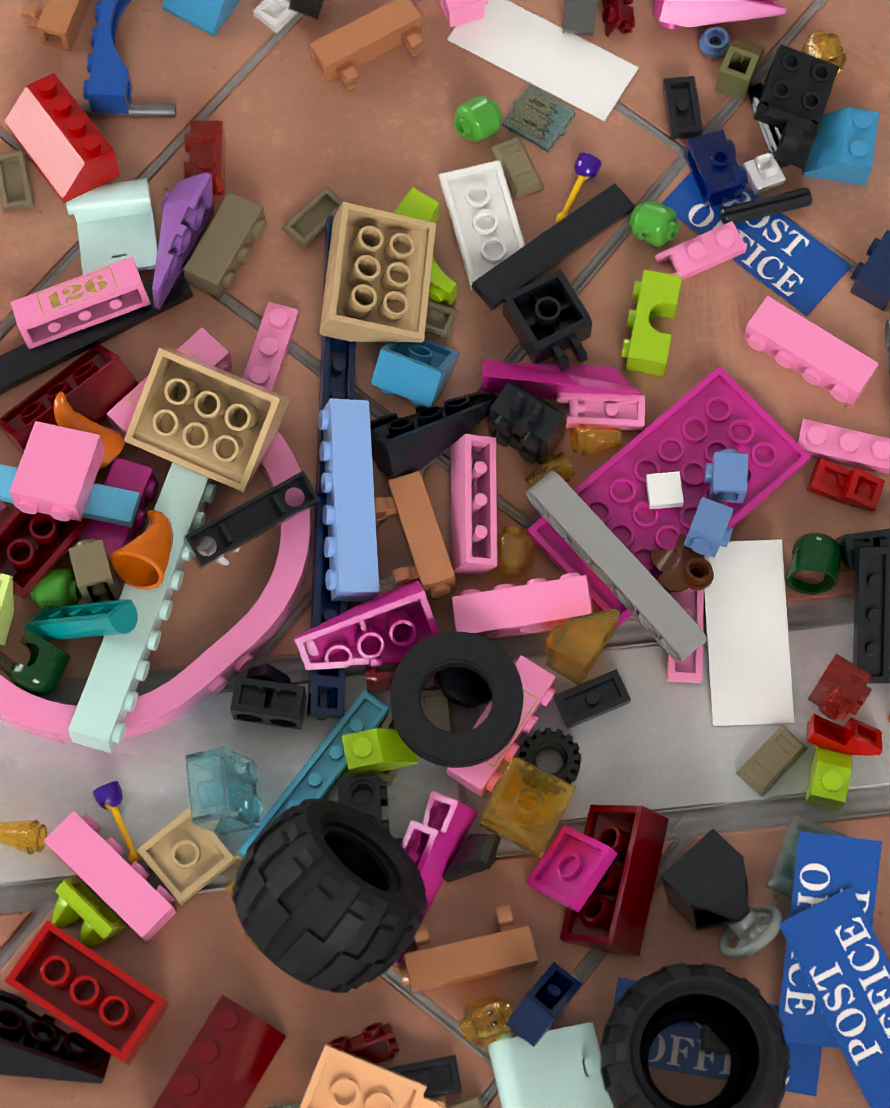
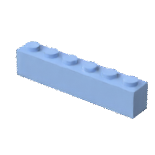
[318,398,379,602]

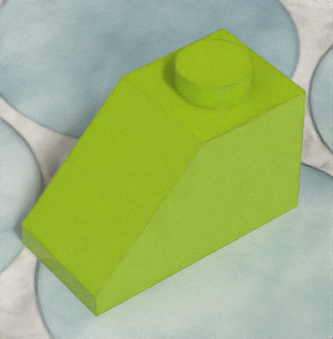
[342,728,418,777]
[804,746,852,811]

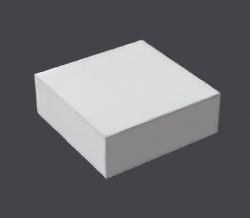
[253,0,297,33]
[645,471,684,510]

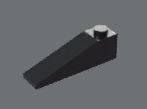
[370,391,498,479]
[0,990,111,1084]

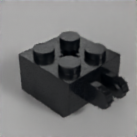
[503,269,592,372]
[489,380,568,466]

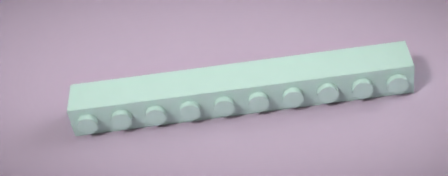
[68,462,217,754]

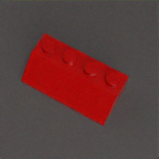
[5,73,120,203]

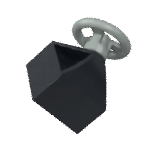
[661,829,782,959]

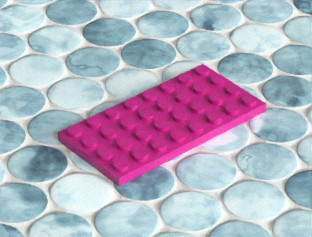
[526,366,811,629]

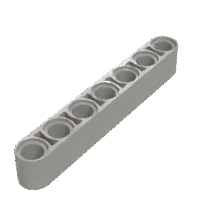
[526,471,707,663]

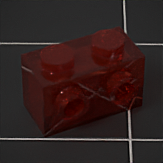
[184,121,226,196]
[807,654,872,721]

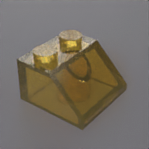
[544,608,620,685]
[480,755,576,858]

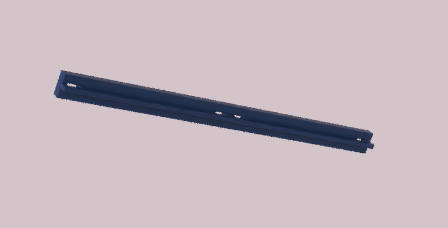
[307,215,356,721]

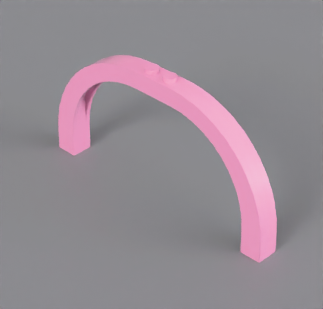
[0,431,312,742]

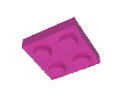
[525,825,618,913]

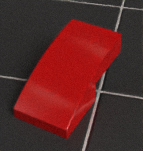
[806,457,885,511]
[807,714,883,756]

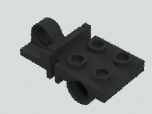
[753,44,839,169]

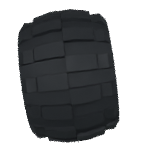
[232,798,428,993]
[600,962,790,1108]

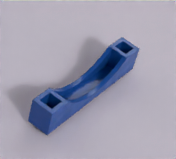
[83,0,132,114]

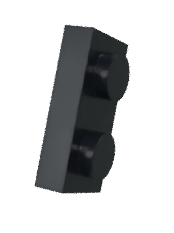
[662,76,703,140]
[554,669,631,729]

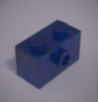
[684,129,748,209]

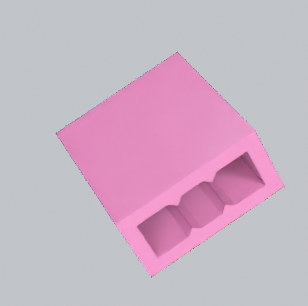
[10,421,105,521]

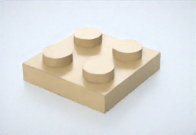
[136,805,236,906]

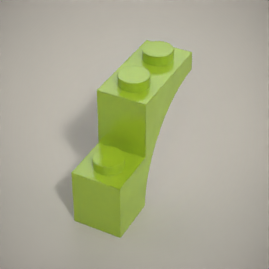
[393,187,457,307]

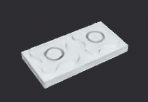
[439,160,525,290]

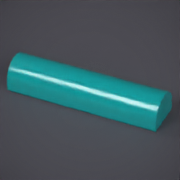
[23,599,138,641]

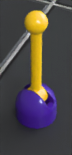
[556,153,602,223]
[92,781,142,863]

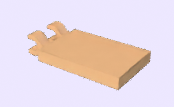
[299,1044,446,1108]

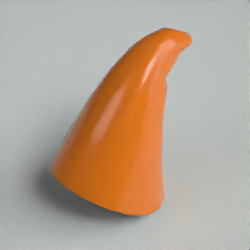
[54,392,125,471]
[110,510,174,590]

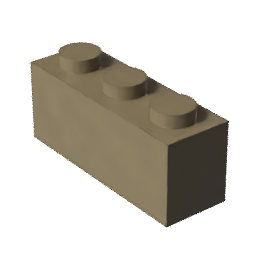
[183,192,267,299]
[68,539,122,604]

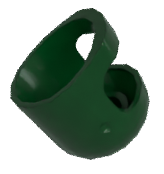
[785,533,841,595]
[11,631,71,696]

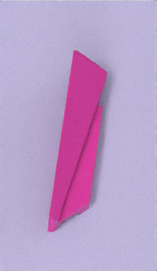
[481,359,641,399]
[396,791,477,963]

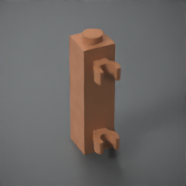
[21,0,91,51]
[310,0,424,91]
[374,471,456,598]
[399,905,538,994]

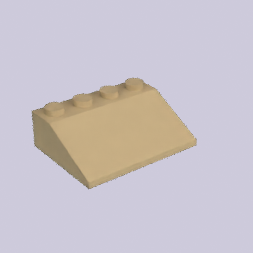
[319,202,436,342]
[124,348,290,493]

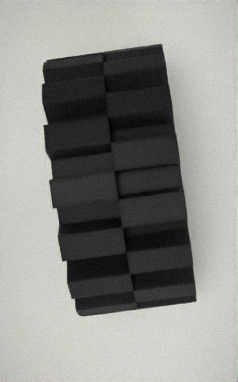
[518,728,581,795]

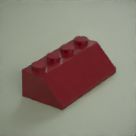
[0,344,138,455]
[0,482,97,599]
[560,805,669,956]
[153,995,287,1108]

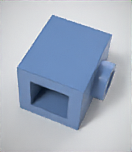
[704,449,748,503]
[683,497,734,557]

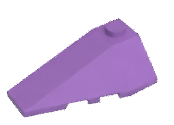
[152,172,214,309]

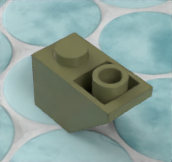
[715,37,765,101]

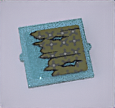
[502,85,576,152]

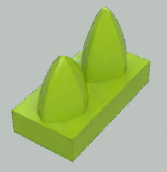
[52,876,127,947]

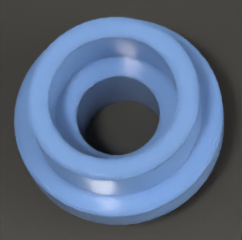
[699,27,731,58]

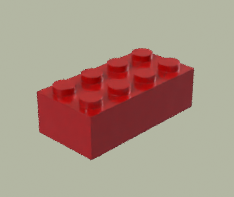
[5,920,170,1066]

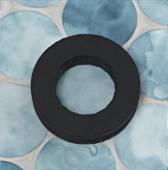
[390,632,523,768]

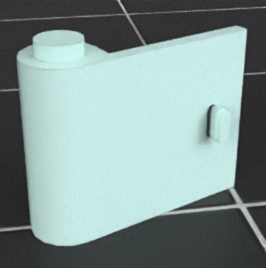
[66,178,158,275]
[487,1022,614,1108]

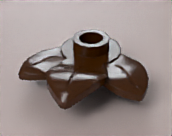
[650,533,714,592]

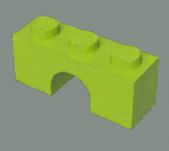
[621,270,682,377]

